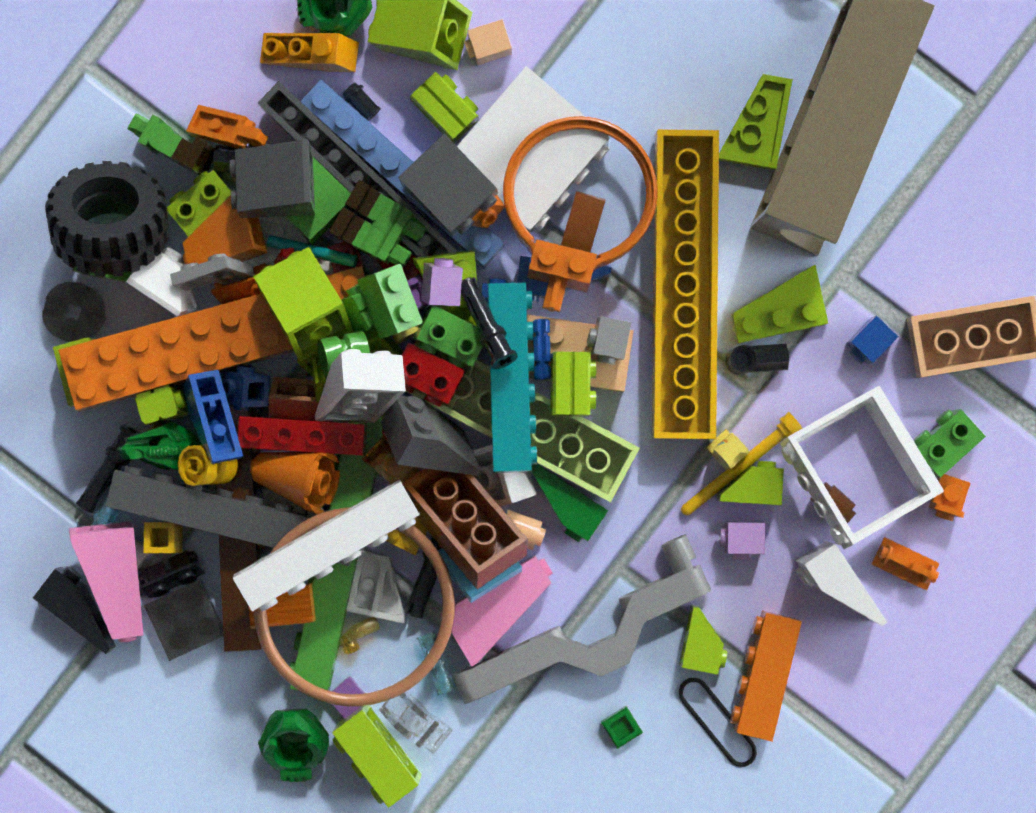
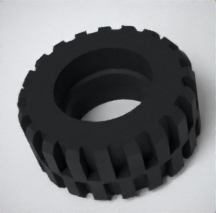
[45,161,169,277]

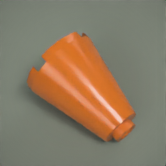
[250,452,340,514]

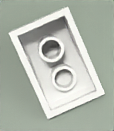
[315,349,405,423]
[795,541,888,626]

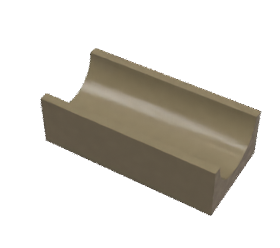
[750,0,935,256]

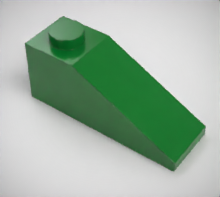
[531,464,608,542]

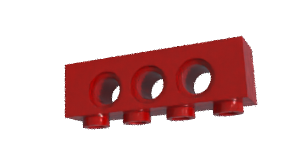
[238,416,367,456]

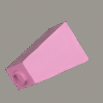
[69,521,144,642]
[440,555,553,667]

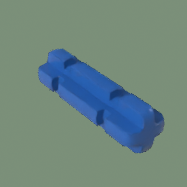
[533,319,551,380]

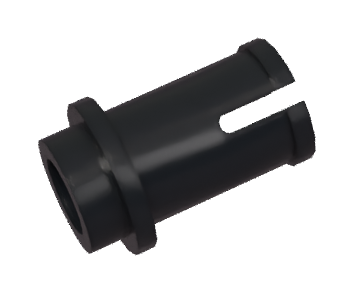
[342,82,381,121]

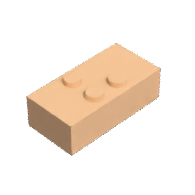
[906,296,1036,378]
[527,314,634,392]

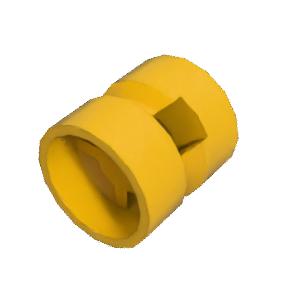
[178,445,238,486]

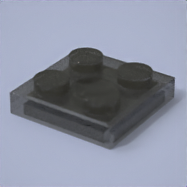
[144,579,223,661]

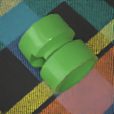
[317,331,370,379]

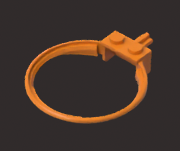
[503,116,658,312]

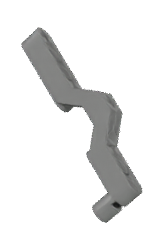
[452,534,711,704]

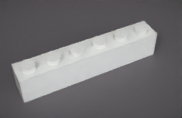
[233,479,420,612]

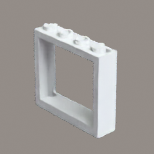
[780,386,944,549]

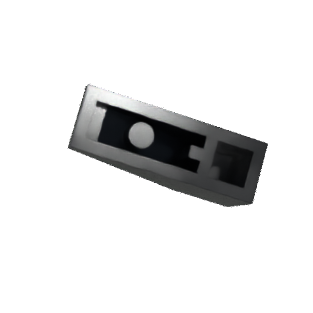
[33,566,116,654]

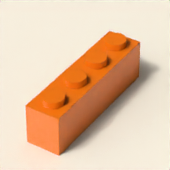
[730,610,802,742]

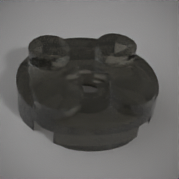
[42,281,106,342]

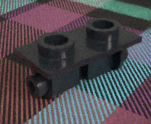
[138,550,206,598]

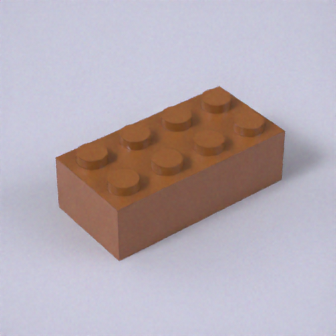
[402,468,528,590]

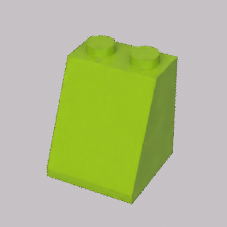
[367,0,473,70]
[253,247,354,362]

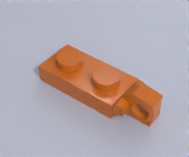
[186,105,269,149]

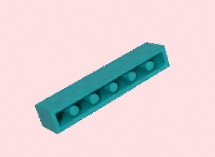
[488,283,537,473]

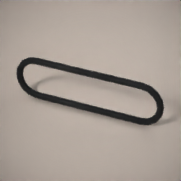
[679,678,757,767]

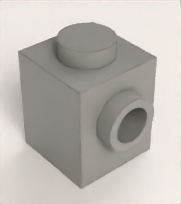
[587,316,631,365]

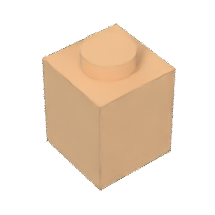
[464,19,512,66]

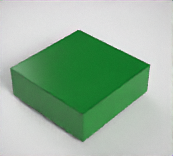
[601,706,643,749]

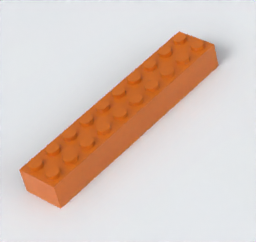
[58,266,365,412]

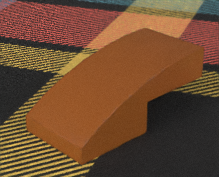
[561,191,606,252]

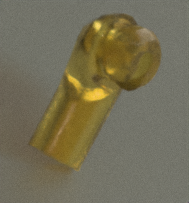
[340,617,380,655]

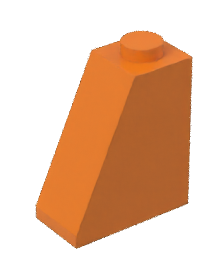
[182,195,267,264]

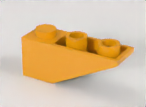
[260,33,359,72]

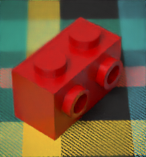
[402,343,466,407]

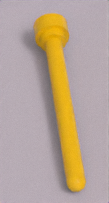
[681,412,803,515]

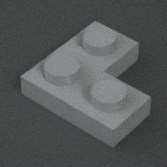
[170,254,255,291]

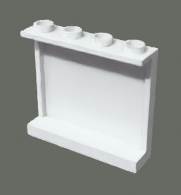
[457,66,610,233]

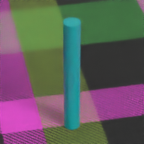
[267,235,358,268]

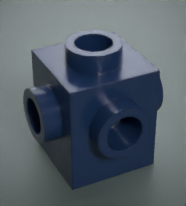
[222,365,270,411]

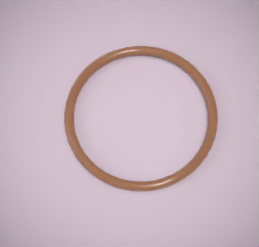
[254,507,455,706]

